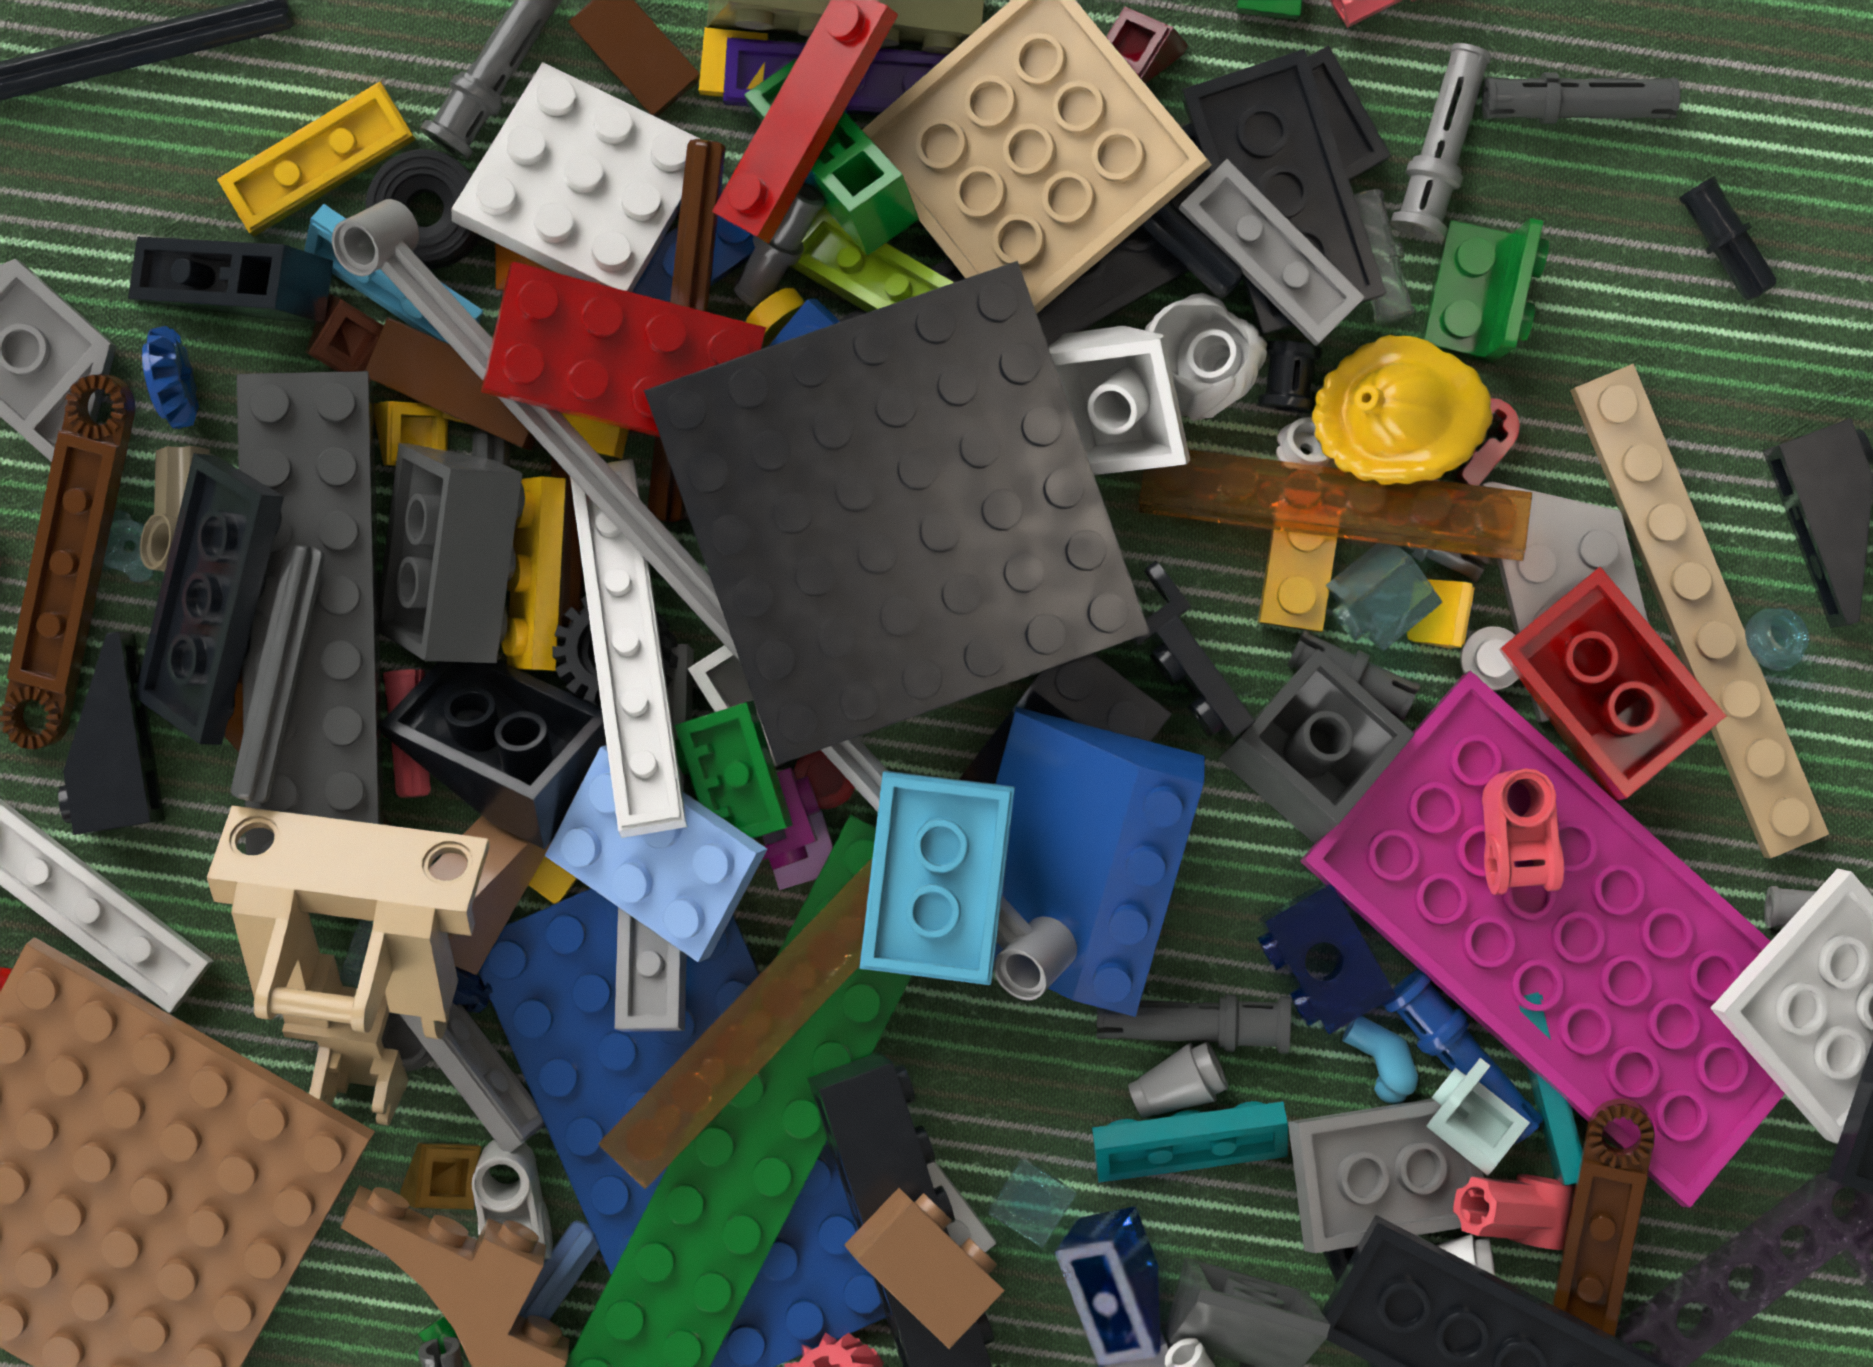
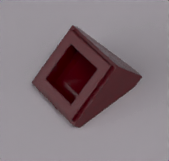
[1106,7,1188,84]

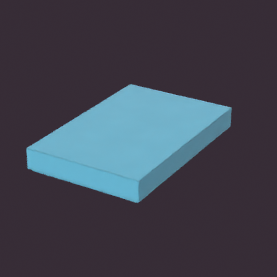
[859,771,1015,985]

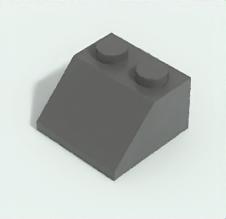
[1219,649,1415,844]

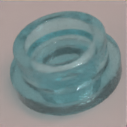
[1745,608,1809,671]

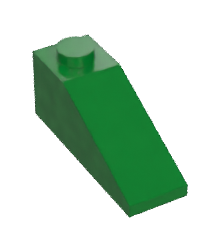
[744,58,919,256]

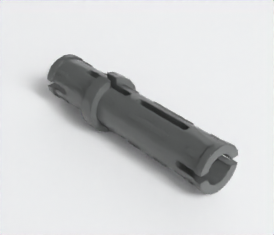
[1482,72,1680,124]

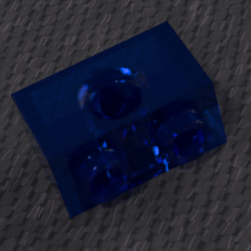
[1257,882,1396,1034]

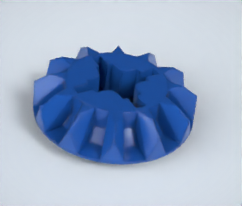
[142,326,199,429]

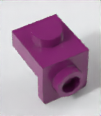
[762,768,820,870]

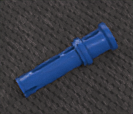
[1382,969,1543,1144]

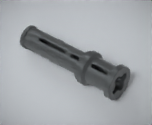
[420,0,563,161]
[1097,994,1291,1054]

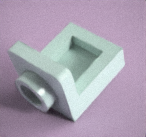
[1426,1058,1530,1176]

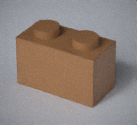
[844,1188,1005,1349]

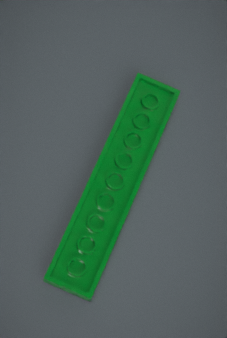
[565,814,912,1367]

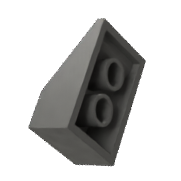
[1165,1257,1330,1367]

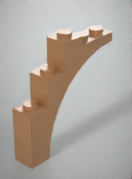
[341,1185,570,1367]

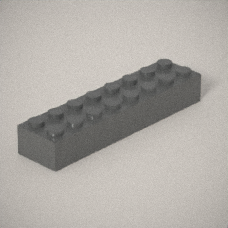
[237,371,384,855]

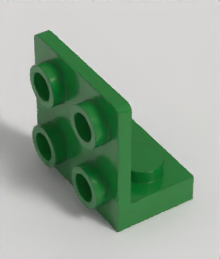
[1421,218,1549,363]
[674,700,793,839]

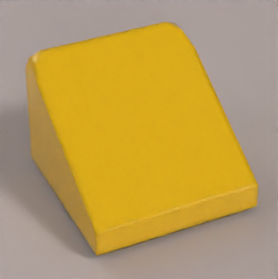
[1407,579,1475,649]

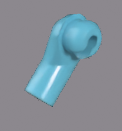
[1342,1013,1418,1104]

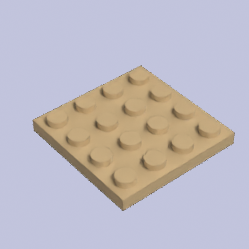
[862,0,1212,314]

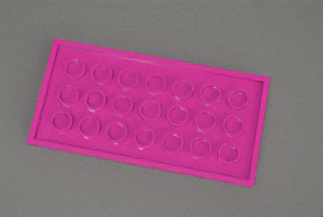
[1300,670,1785,1208]

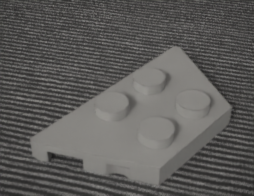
[0,259,117,462]
[1479,481,1648,722]

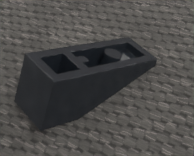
[128,236,334,324]
[1763,418,1873,628]
[58,631,165,835]

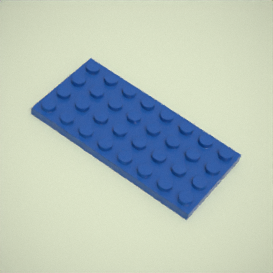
[479,888,886,1367]

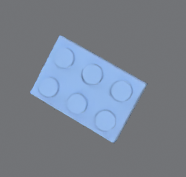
[545,745,767,962]

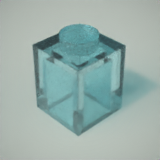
[1325,537,1443,651]

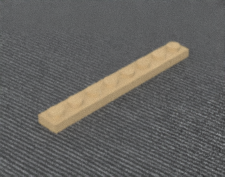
[1570,363,1829,859]

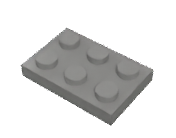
[1288,1099,1484,1253]

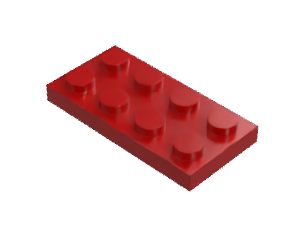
[481,262,766,437]

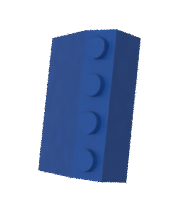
[994,707,1205,1017]

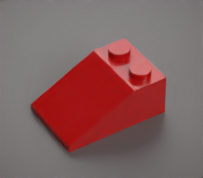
[1499,567,1726,801]

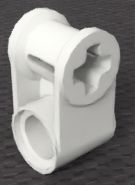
[472,1139,553,1260]

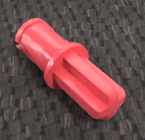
[383,669,431,798]

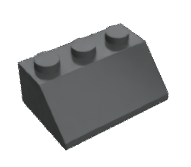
[379,443,525,663]

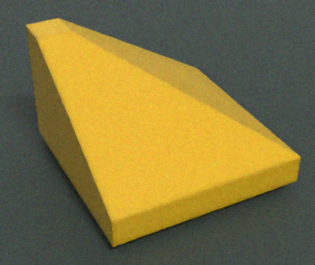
[374,401,448,466]

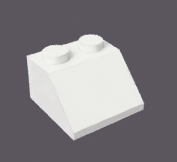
[1049,326,1190,475]

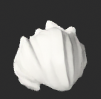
[1145,293,1267,421]

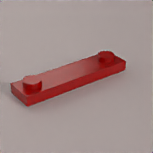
[712,0,898,244]

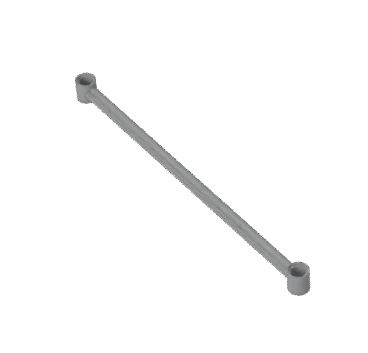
[332,199,1077,1000]

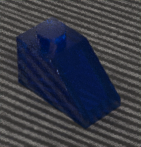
[1054,1206,1161,1367]

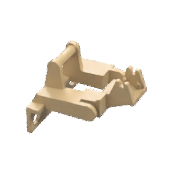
[207,805,490,1126]

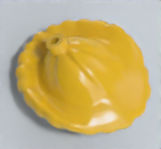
[1311,335,1493,485]

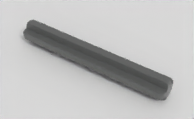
[231,544,325,803]

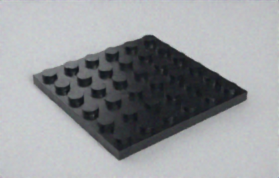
[644,261,1150,765]

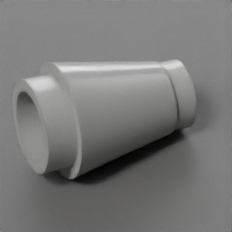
[1128,1042,1228,1119]

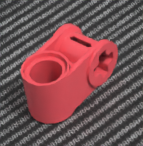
[1482,768,1564,895]

